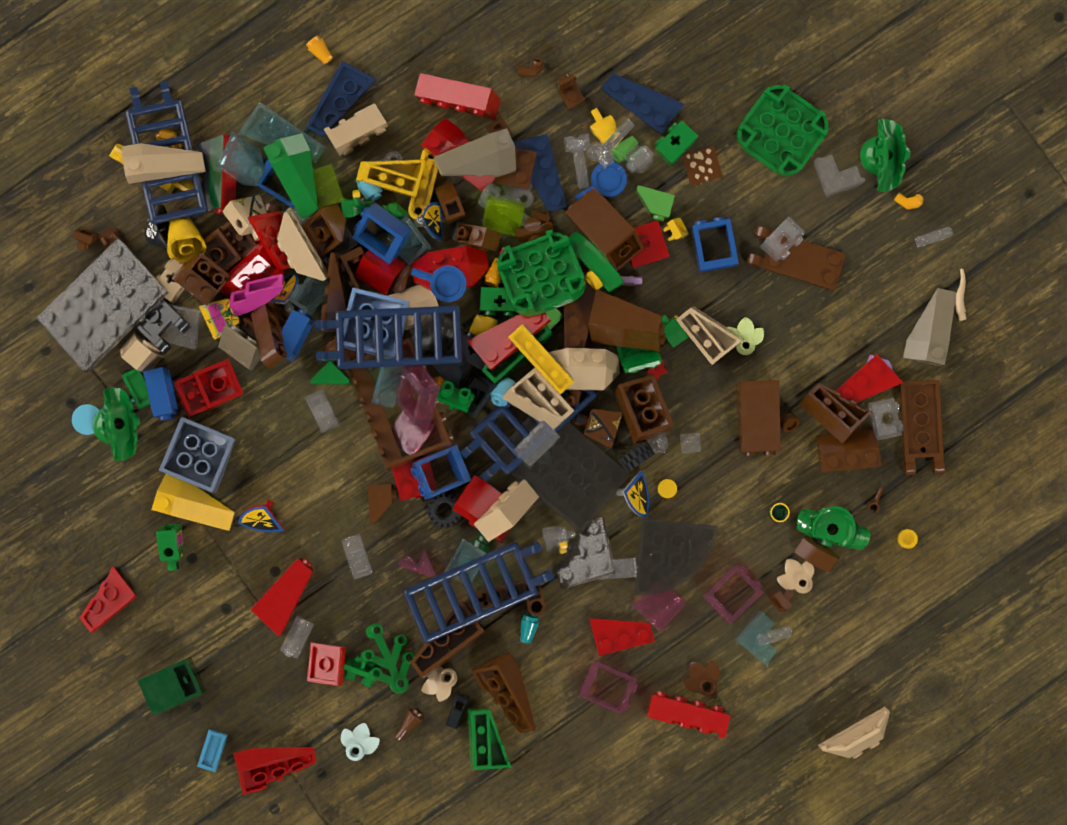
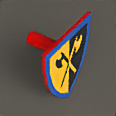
[238,500,285,532]

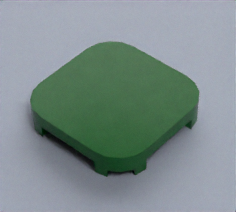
[737,85,829,177]
[497,230,586,317]

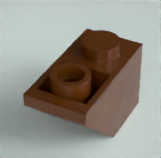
[434,182,466,224]
[455,223,502,252]

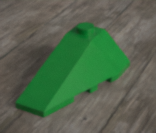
[263,133,319,219]

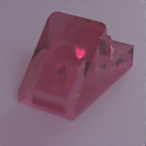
[398,549,437,577]

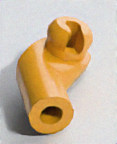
[156,128,182,149]
[894,192,923,210]

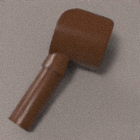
[867,487,884,513]

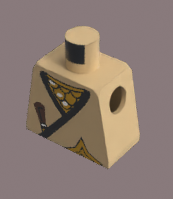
[223,195,267,242]

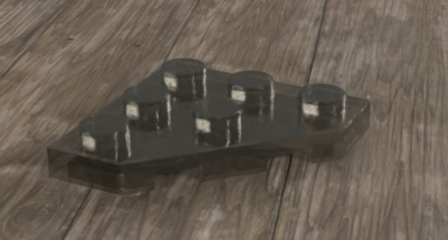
[557,517,616,590]

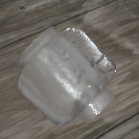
[626,145,654,174]

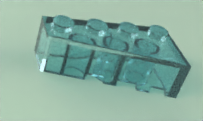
[238,102,326,163]

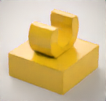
[663,218,689,241]

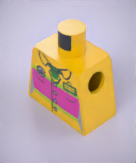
[199,298,243,341]

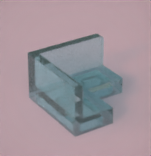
[288,276,329,316]
[371,356,405,408]
[735,611,778,666]

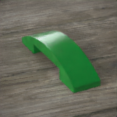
[568,232,624,294]

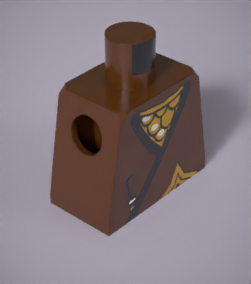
[575,409,622,449]

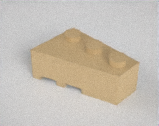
[120,333,163,372]

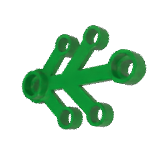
[361,623,415,694]

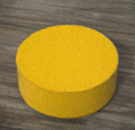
[585,271,603,290]
[658,479,677,498]
[897,529,918,549]

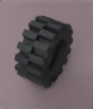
[618,441,655,473]
[427,493,461,528]

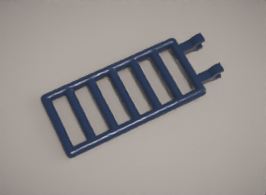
[126,81,207,224]
[315,306,462,369]
[460,375,597,482]
[404,541,554,643]

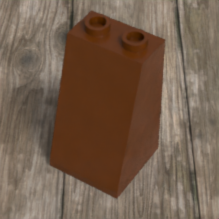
[565,188,644,271]
[589,290,666,352]
[736,380,781,456]

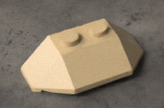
[277,207,328,281]
[548,348,620,390]
[818,707,890,759]

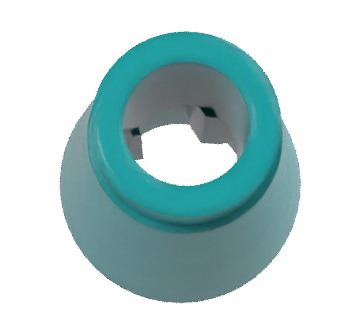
[520,614,540,644]

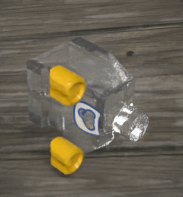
[542,526,575,554]

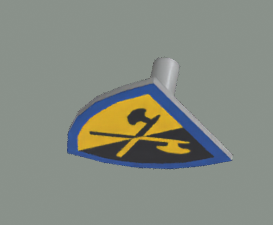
[616,470,649,518]

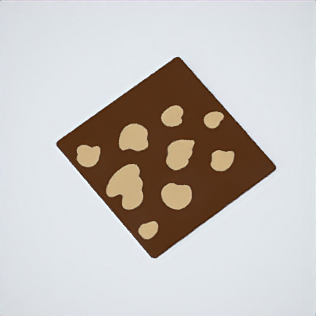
[682,146,723,186]

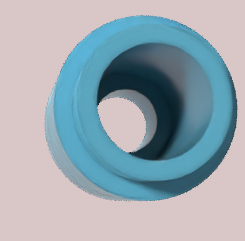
[355,180,382,202]
[490,378,516,406]

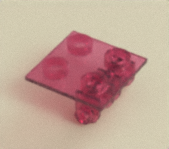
[391,406,435,455]
[632,578,686,632]

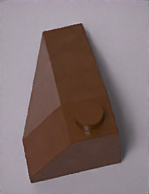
[321,252,348,332]
[472,653,536,733]

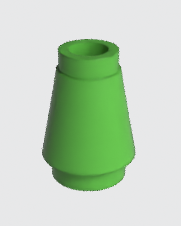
[610,136,638,163]

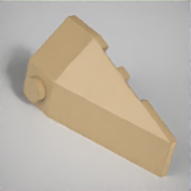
[122,143,206,184]

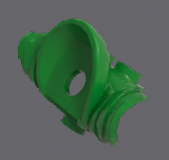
[860,119,911,192]
[92,388,140,461]
[797,506,871,550]

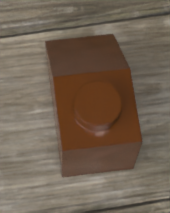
[368,484,397,524]

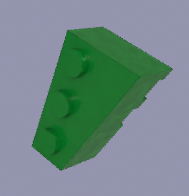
[468,708,512,770]

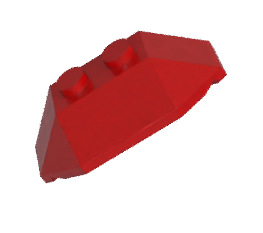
[219,242,284,299]
[411,246,489,291]

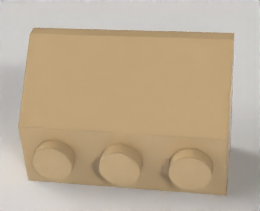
[389,285,443,331]

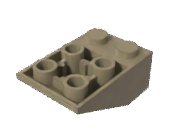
[218,325,261,371]

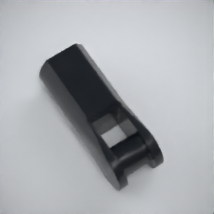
[445,692,469,729]

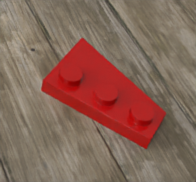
[248,210,291,271]
[835,354,903,402]
[80,566,138,633]
[589,618,655,656]

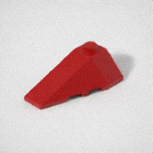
[421,118,495,193]
[233,747,316,795]

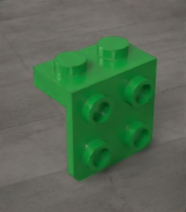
[616,346,662,373]

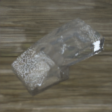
[342,534,373,579]

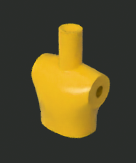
[590,108,619,145]
[470,314,498,336]

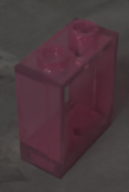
[396,365,439,426]
[702,564,764,625]
[578,659,638,715]

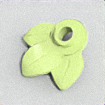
[727,317,764,355]

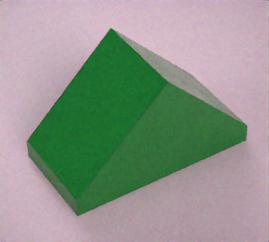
[310,361,351,385]

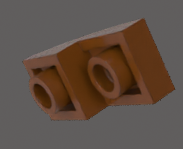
[795,536,840,572]

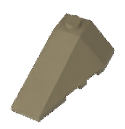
[433,128,516,177]
[903,288,956,367]

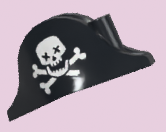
[144,204,169,250]

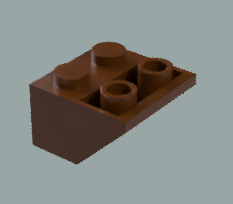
[172,253,231,306]

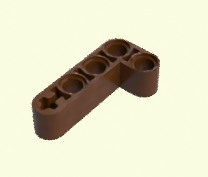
[251,301,289,369]
[467,580,545,616]

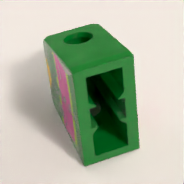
[156,524,184,571]

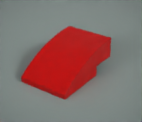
[174,359,244,419]
[453,475,512,543]

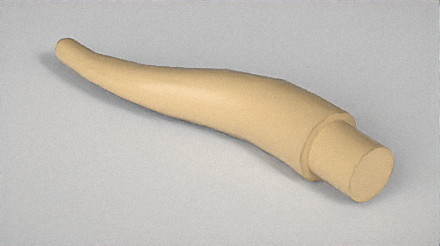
[955,268,967,321]

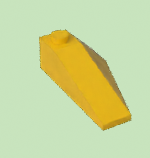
[152,474,235,531]

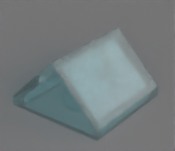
[386,215,432,266]
[444,539,488,585]

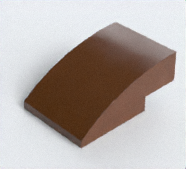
[204,221,260,273]

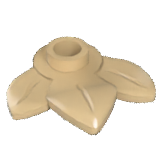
[777,559,814,594]
[421,666,457,702]

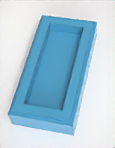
[197,729,228,772]

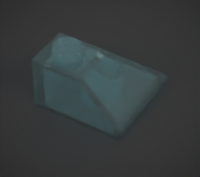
[217,132,265,186]

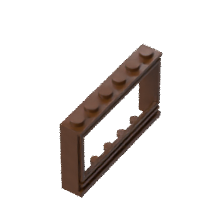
[349,338,454,472]

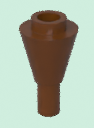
[395,707,425,741]

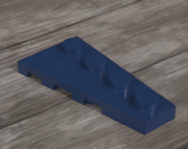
[306,61,376,137]
[601,73,684,135]
[514,134,567,212]

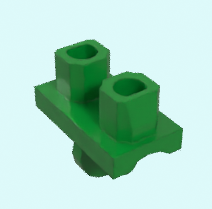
[435,381,475,413]
[344,653,381,687]

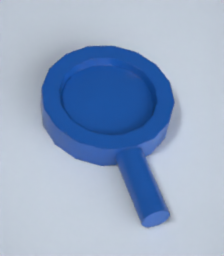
[575,161,627,201]
[411,265,467,302]

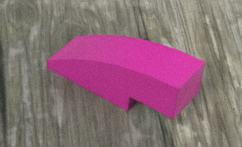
[230,274,284,316]

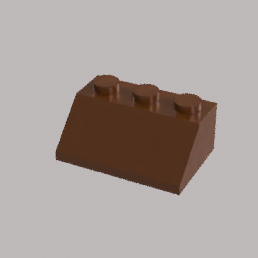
[614,374,674,445]
[816,429,881,473]

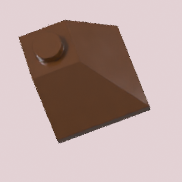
[302,204,346,259]

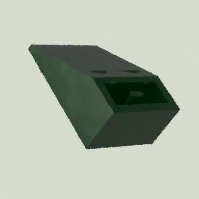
[137,657,206,716]

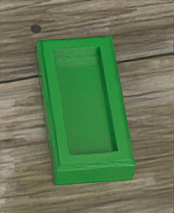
[121,368,150,409]

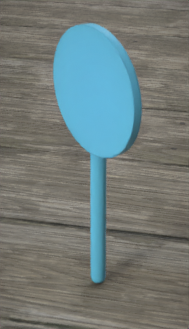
[72,398,134,435]

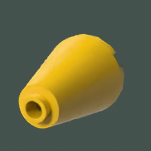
[167,217,206,264]

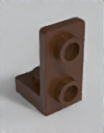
[557,74,585,111]
[339,246,365,290]

